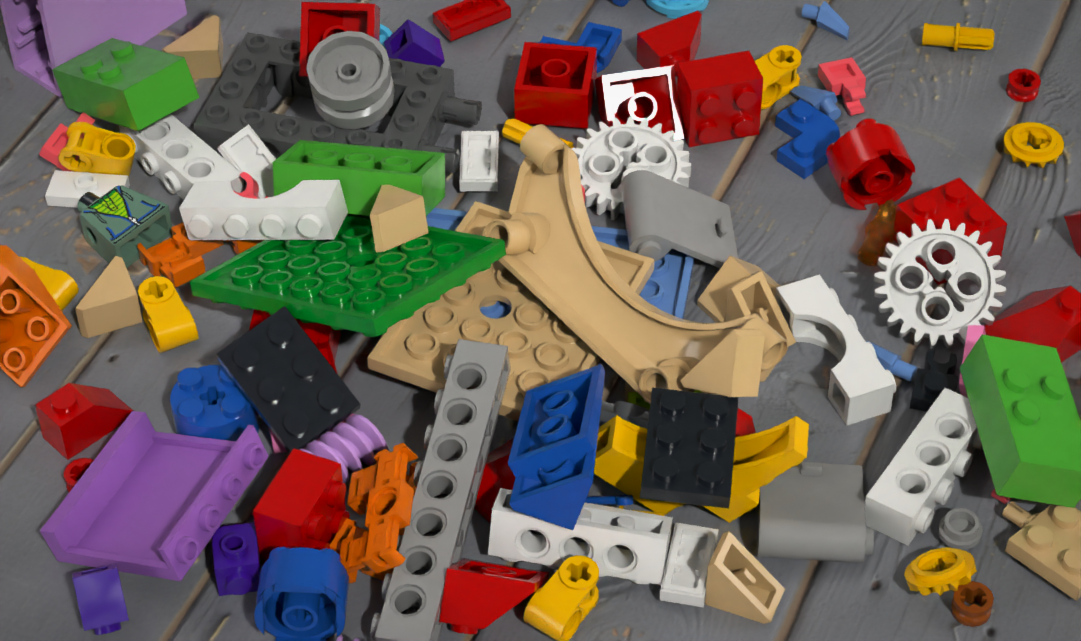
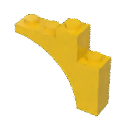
[594,415,809,523]

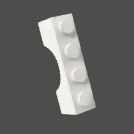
[179,180,348,240]
[775,274,896,426]

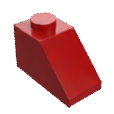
[637,10,702,77]
[35,383,133,460]

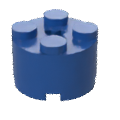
[170,365,259,441]
[254,547,349,641]

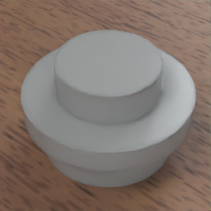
[938,508,983,550]

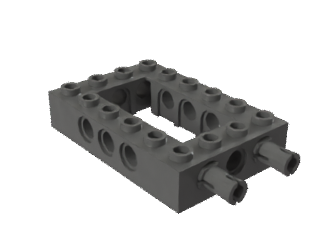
[194,32,482,173]

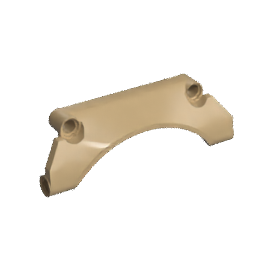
[483,124,789,404]

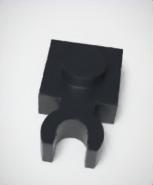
[910,349,959,412]

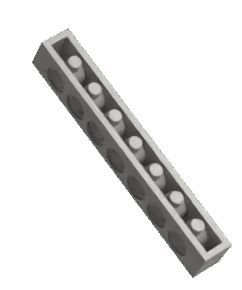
[370,339,511,641]

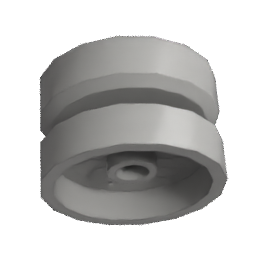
[306,31,395,130]

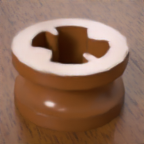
[951,581,994,627]

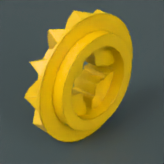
[1003,122,1064,169]
[904,547,977,596]

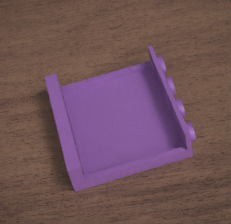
[40,411,269,581]

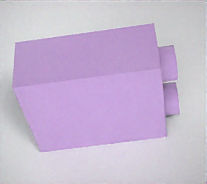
[0,0,187,98]

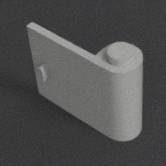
[621,170,738,268]
[757,462,874,563]

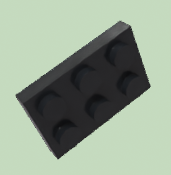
[216,306,361,454]
[640,387,738,509]

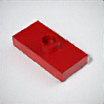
[433,0,511,41]

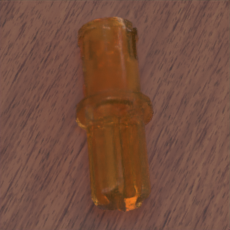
[857,200,897,266]

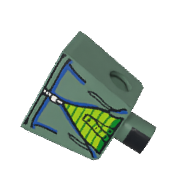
[77,185,172,268]

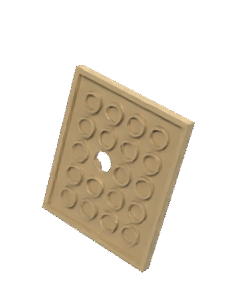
[367,201,655,421]

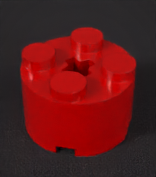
[826,118,915,210]

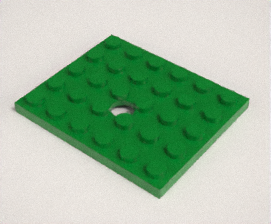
[190,214,506,337]

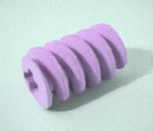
[300,414,389,483]

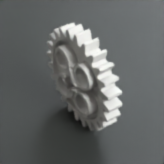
[571,116,691,220]
[874,219,1006,350]

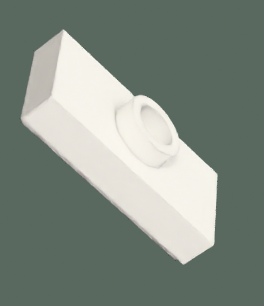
[217,124,276,198]
[459,131,499,192]
[45,170,130,208]
[660,523,719,608]

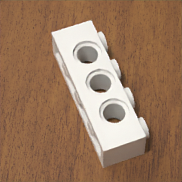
[119,114,245,200]
[865,388,983,546]
[488,488,673,585]

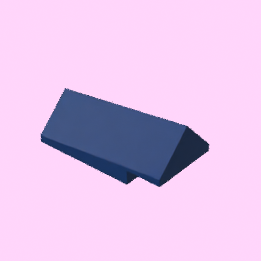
[508,364,605,530]

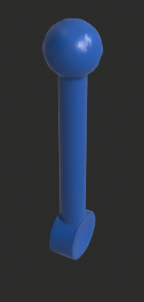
[585,495,633,506]

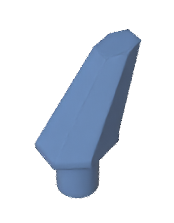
[802,1,850,40]
[790,85,841,120]
[867,340,917,382]

